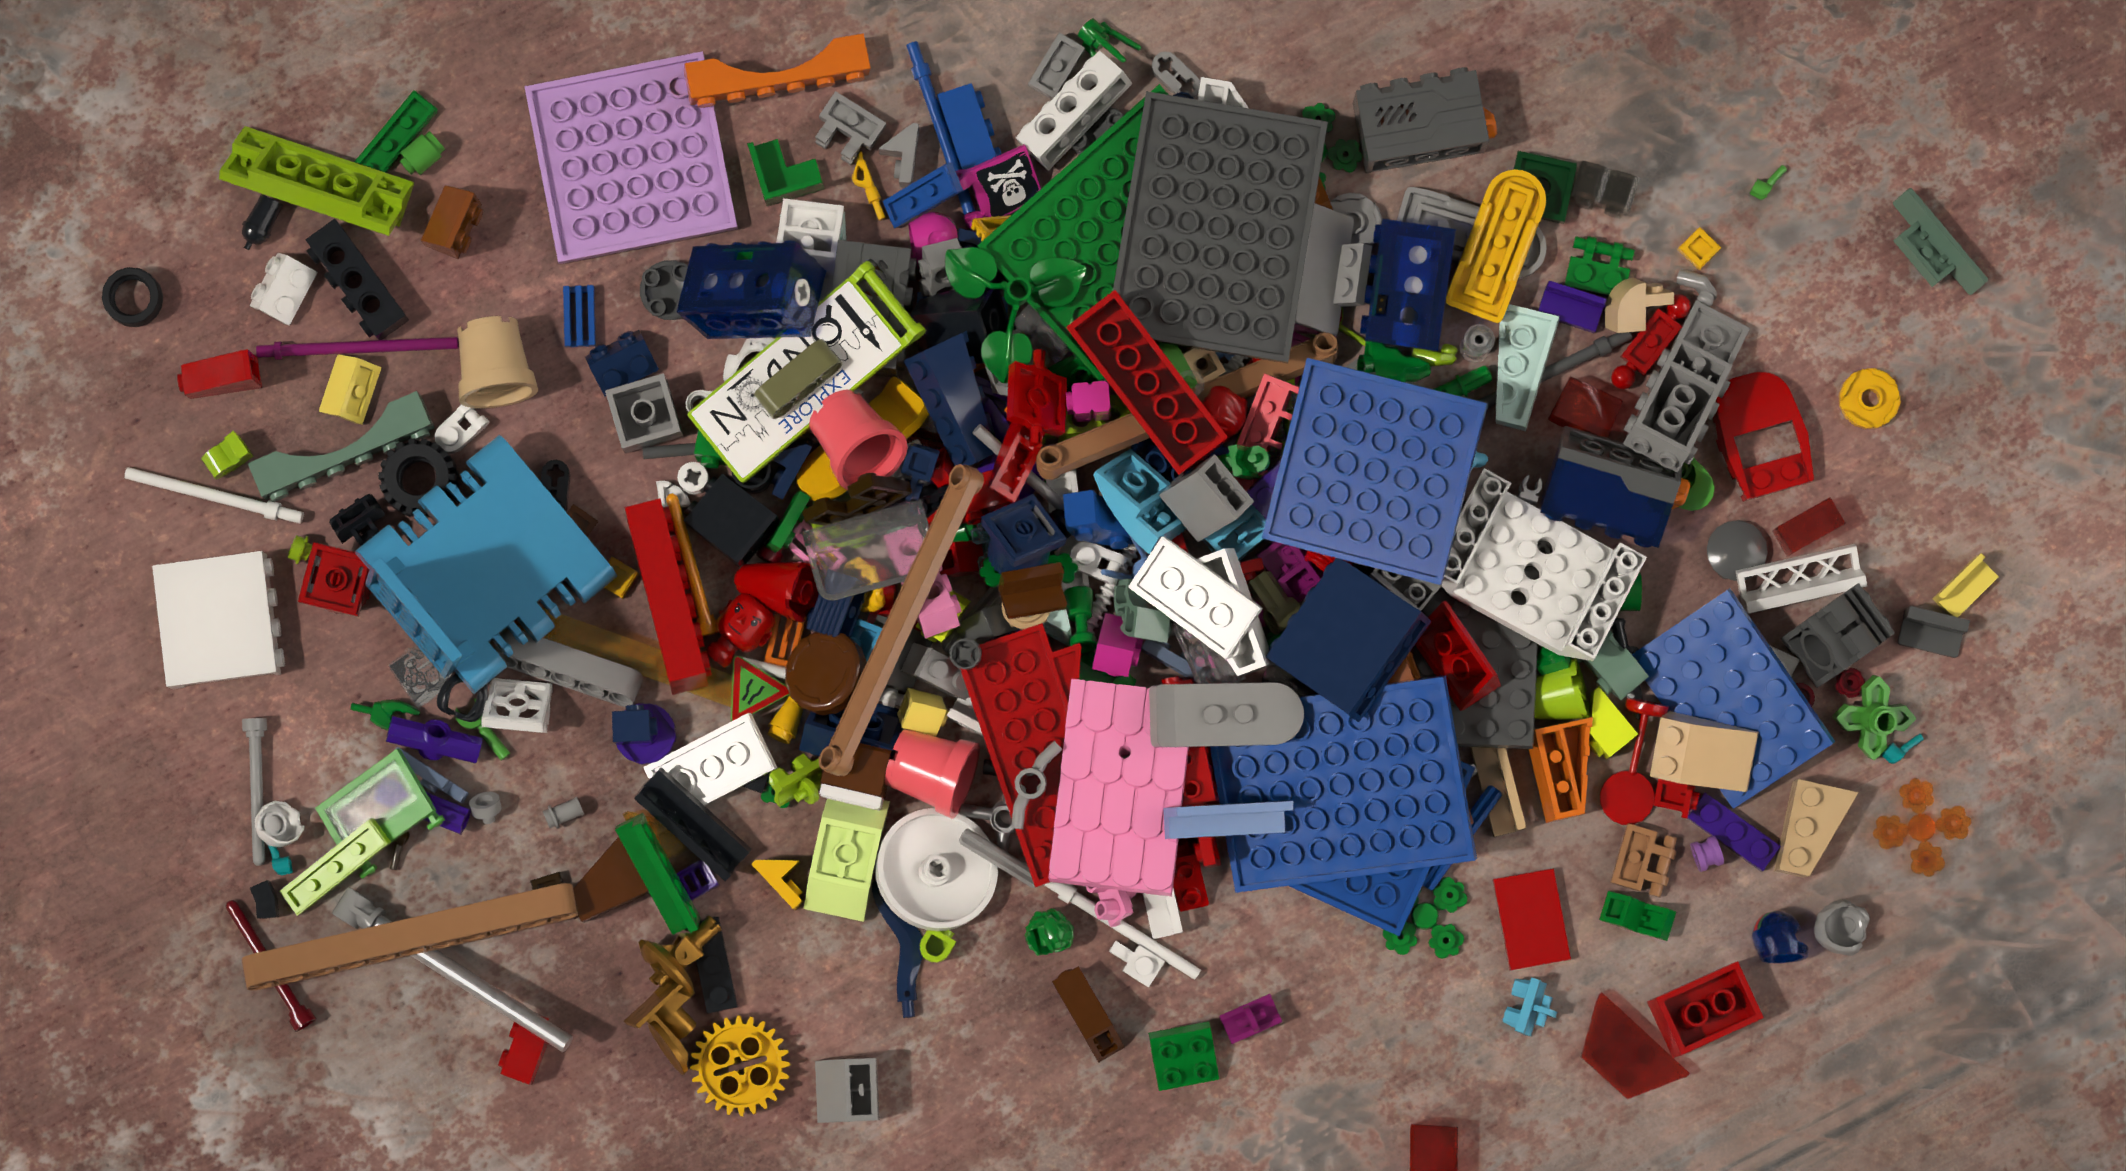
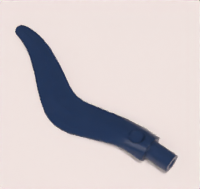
[872,881,923,1018]

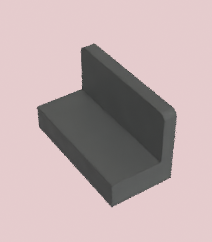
[1897,606,1970,658]

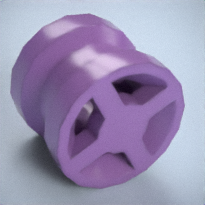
[1690,835,1724,872]

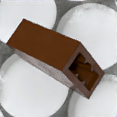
[573,837,649,923]
[1052,966,1125,1063]

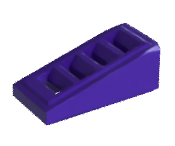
[676,860,720,901]

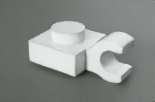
[1109,941,1165,987]

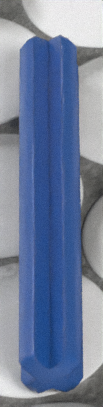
[1423,785,1502,890]

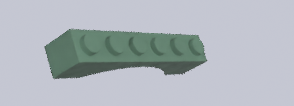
[248,391,435,502]

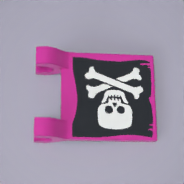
[956,144,1041,232]

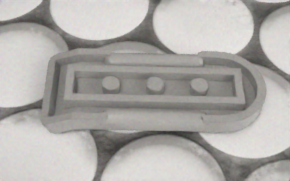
[1392,187,1547,279]
[1149,682,1304,747]

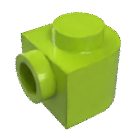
[920,930,957,963]

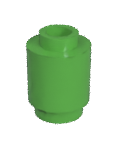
[399,131,445,175]

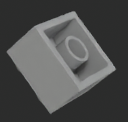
[605,373,683,454]

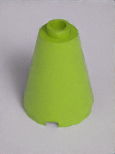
[1535,658,1591,719]

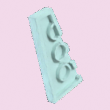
[1496,304,1559,431]

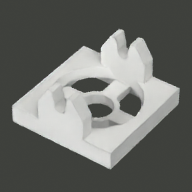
[482,678,553,733]

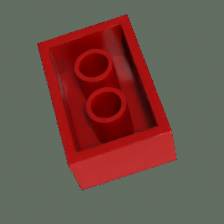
[1647,961,1764,1058]

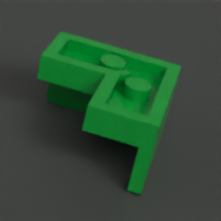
[747,139,825,207]

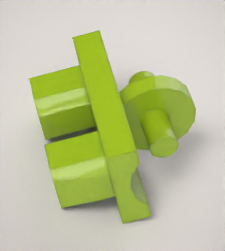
[769,753,822,807]

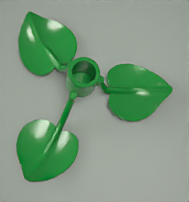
[945,247,1086,384]

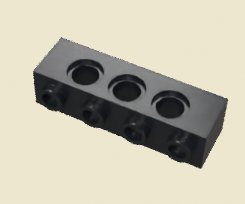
[305,219,409,340]

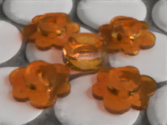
[1872,778,1971,877]

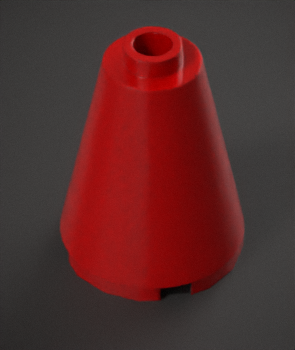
[734,561,822,623]

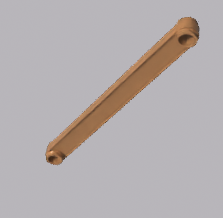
[1036,332,1339,480]
[819,464,984,776]

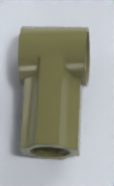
[1247,571,1301,635]

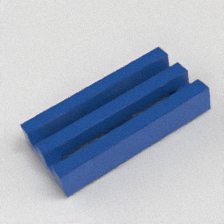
[563,285,596,348]

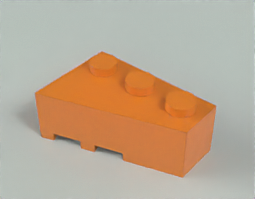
[1529,717,1593,823]

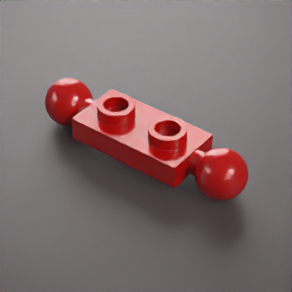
[1611,294,1691,389]

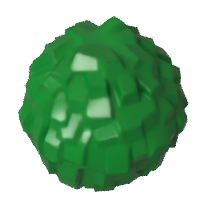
[1025,908,1074,956]

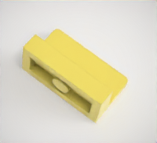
[319,355,382,425]
[1932,553,1999,617]

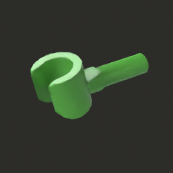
[1750,165,1787,200]

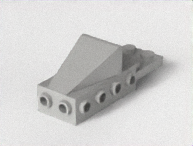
[1623,300,1750,473]

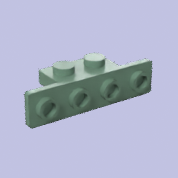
[1893,188,1988,295]

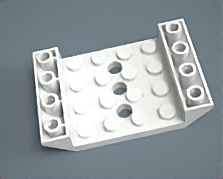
[1441,468,1647,661]

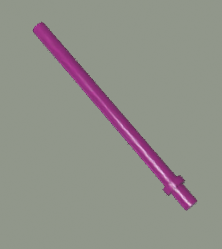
[256,337,459,360]

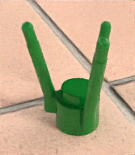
[1078,18,1141,63]

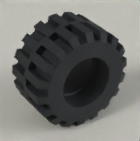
[378,438,460,517]

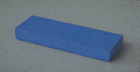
[883,163,964,229]

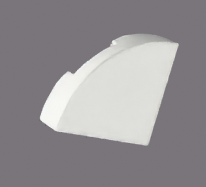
[656,481,691,509]

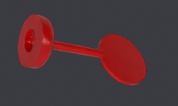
[1600,697,1669,825]

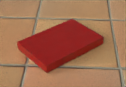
[1492,868,1571,971]

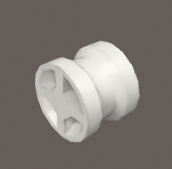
[677,462,710,495]

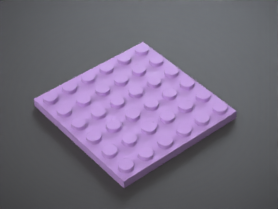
[524,51,738,264]

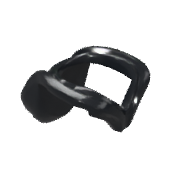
[437,671,488,722]

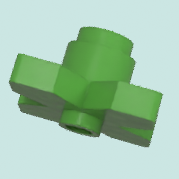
[1832,675,1916,760]

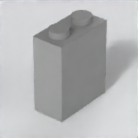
[1159,454,1254,542]

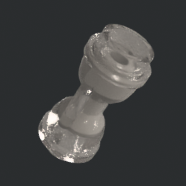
[1460,324,1495,363]

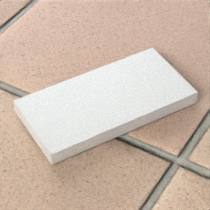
[1128,536,1263,659]
[643,713,777,806]

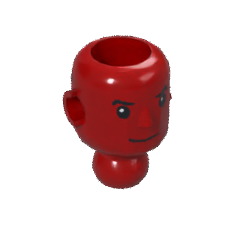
[706,593,775,668]

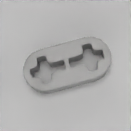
[1152,51,1200,99]

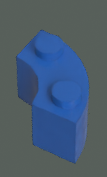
[1063,490,1133,549]

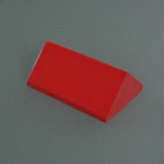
[1415,601,1501,711]

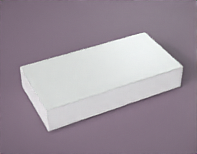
[819,784,884,811]

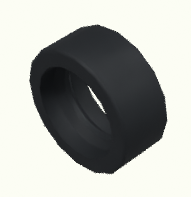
[102,267,163,327]

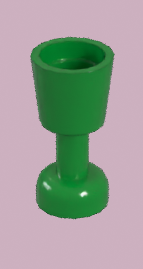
[1064,586,1097,654]

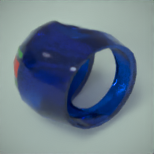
[1752,911,1809,964]

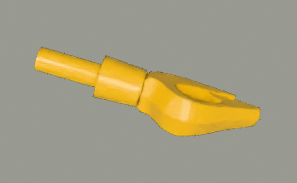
[852,151,886,221]

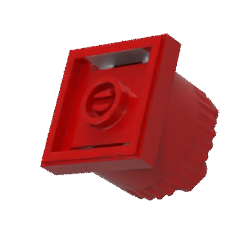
[298,542,372,617]

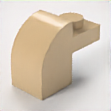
[1605,278,1674,333]

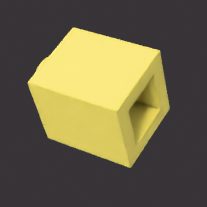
[897,688,948,736]

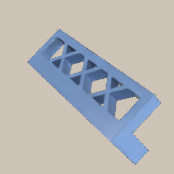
[1163,801,1293,839]

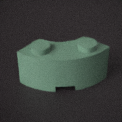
[1114,579,1172,643]
[1573,630,1649,700]

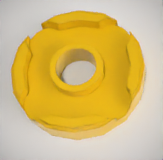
[1839,368,1901,429]

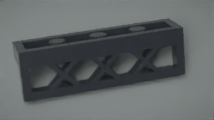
[634,767,752,881]

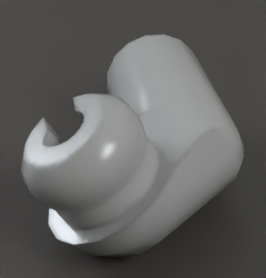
[1677,270,1717,307]

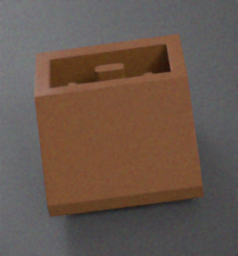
[421,185,484,259]

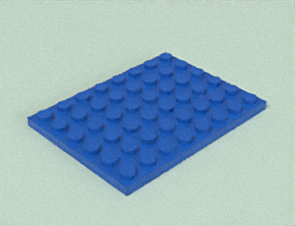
[1210,675,1477,893]

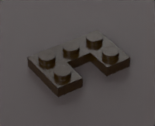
[802,473,912,529]

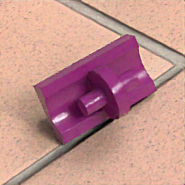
[1219,994,1283,1044]

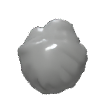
[1814,899,1870,956]

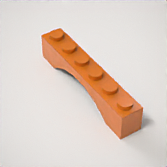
[684,33,871,108]

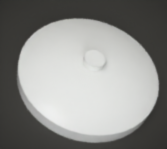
[875,808,998,931]

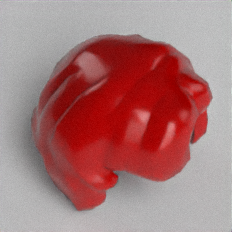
[1202,386,1248,437]

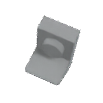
[879,123,919,188]

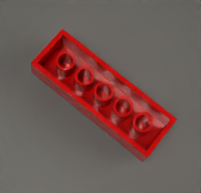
[1066,290,1229,477]
[624,498,712,695]

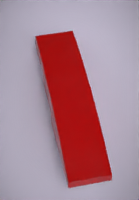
[988,422,1045,503]

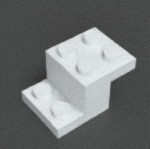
[775,198,844,307]

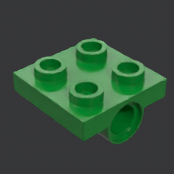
[1148,1021,1220,1091]

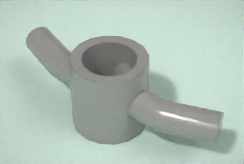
[1011,741,1063,829]

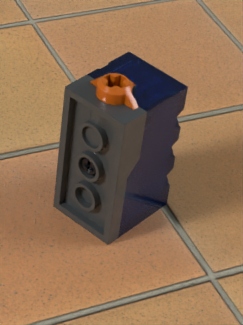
[1540,426,1690,548]

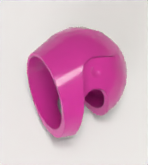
[908,212,958,269]

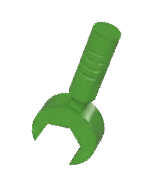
[455,698,511,761]

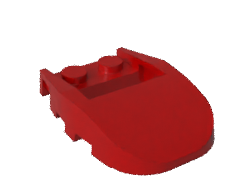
[1713,372,1814,502]

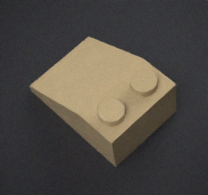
[1650,711,1759,792]

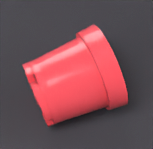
[809,389,907,490]
[885,729,980,819]

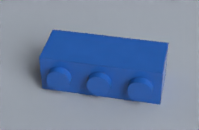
[937,83,1001,170]

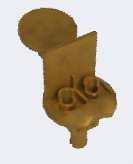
[624,915,722,1075]

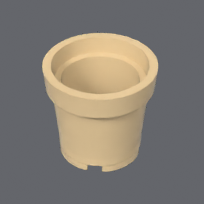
[457,316,538,408]

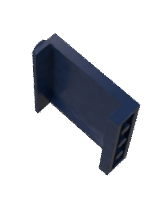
[1266,558,1431,722]

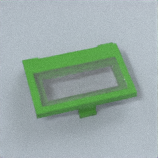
[315,749,445,879]

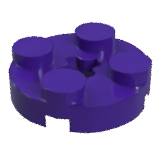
[616,703,677,765]

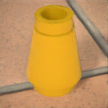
[767,696,803,744]

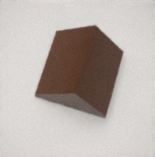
[820,737,892,800]

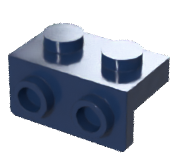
[585,330,659,397]

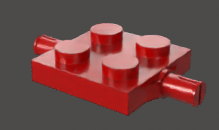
[1007,349,1067,448]

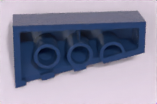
[904,331,996,467]

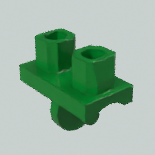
[1217,444,1270,480]

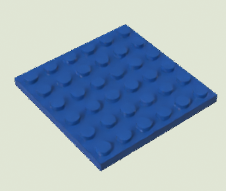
[1262,358,1488,585]

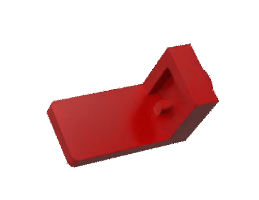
[1173,838,1209,912]

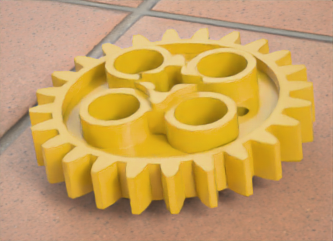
[690,1016,791,1116]

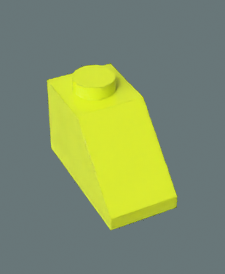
[1589,687,1638,759]

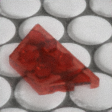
[1580,992,1690,1099]

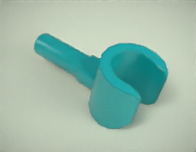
[1881,734,1924,764]
[268,846,293,875]

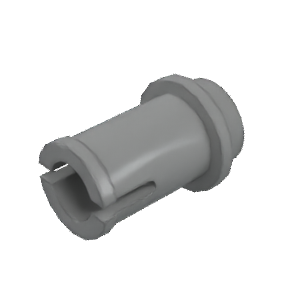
[543,797,584,829]

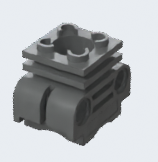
[1780,583,1895,688]

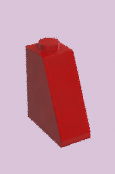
[177,349,262,399]

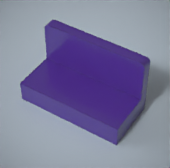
[1538,281,1607,333]

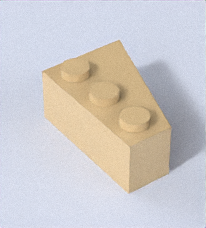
[1774,779,1859,878]

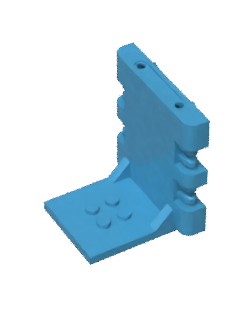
[355,435,617,694]

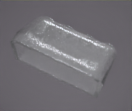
[802,499,929,601]

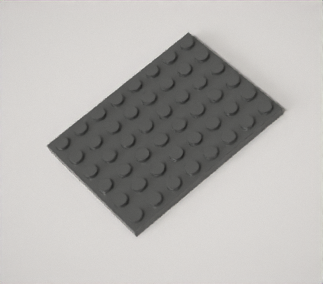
[1113,91,1328,364]

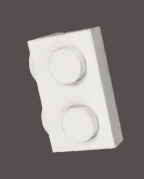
[250,253,318,326]

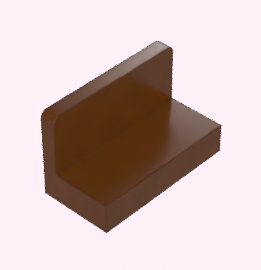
[998,562,1067,619]

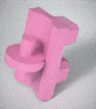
[1086,886,1137,927]

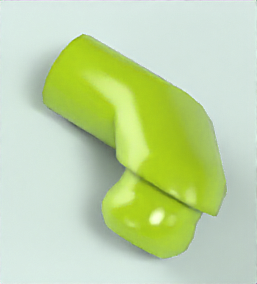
[1412,344,1458,366]

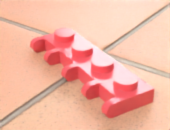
[1234,374,1299,491]

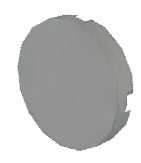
[1330,193,1382,246]

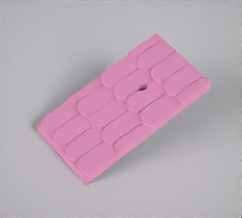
[1049,679,1189,897]

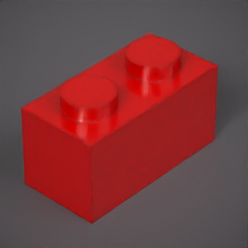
[931,447,954,488]

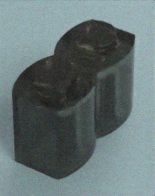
[1570,160,1640,219]

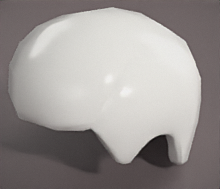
[255,801,304,848]

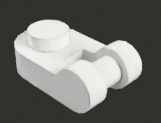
[435,405,490,453]
[1070,541,1128,586]

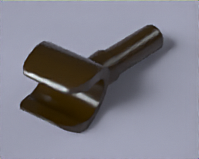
[390,831,410,870]

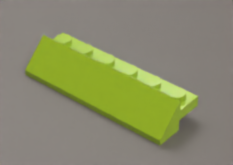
[219,126,414,236]

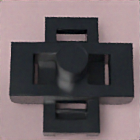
[329,494,385,546]

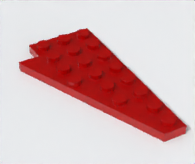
[960,623,1082,887]

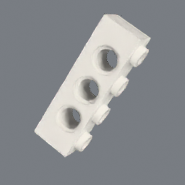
[1016,50,1133,171]

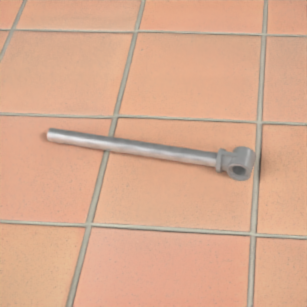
[332,887,573,1052]

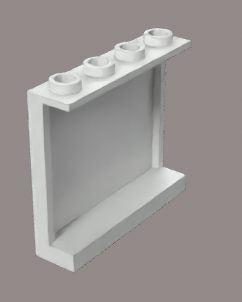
[152,551,285,689]

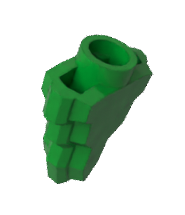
[1357,339,1431,382]

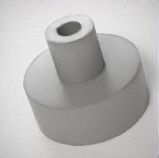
[469,792,502,824]

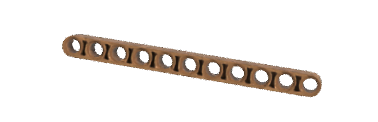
[241,883,578,991]

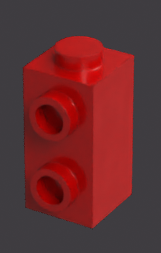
[498,1014,549,1085]

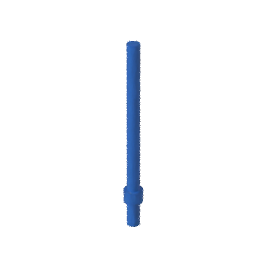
[906,41,975,215]

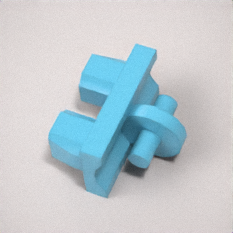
[1503,977,1558,1037]

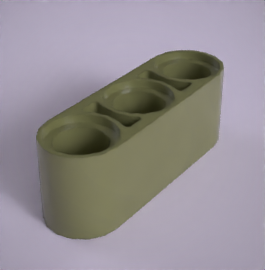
[754,339,842,419]

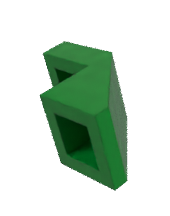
[1599,891,1677,941]

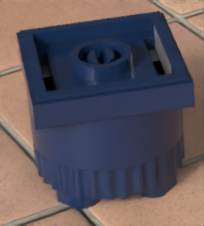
[980,494,1066,575]

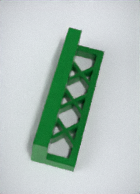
[615,813,701,935]

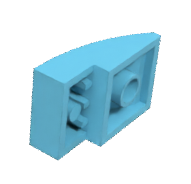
[1093,448,1186,555]

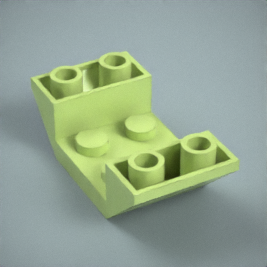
[804,799,890,922]

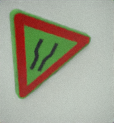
[730,656,790,721]

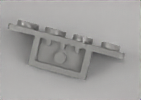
[1295,203,1372,336]

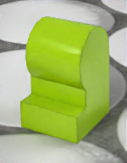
[201,431,254,479]

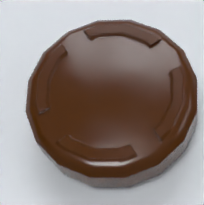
[785,632,867,715]

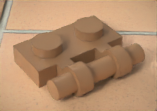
[1610,823,1677,898]

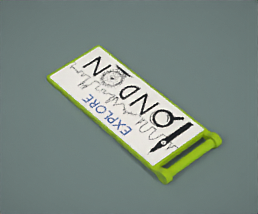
[687,261,926,483]

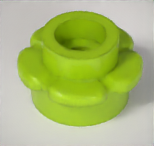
[287,535,313,564]

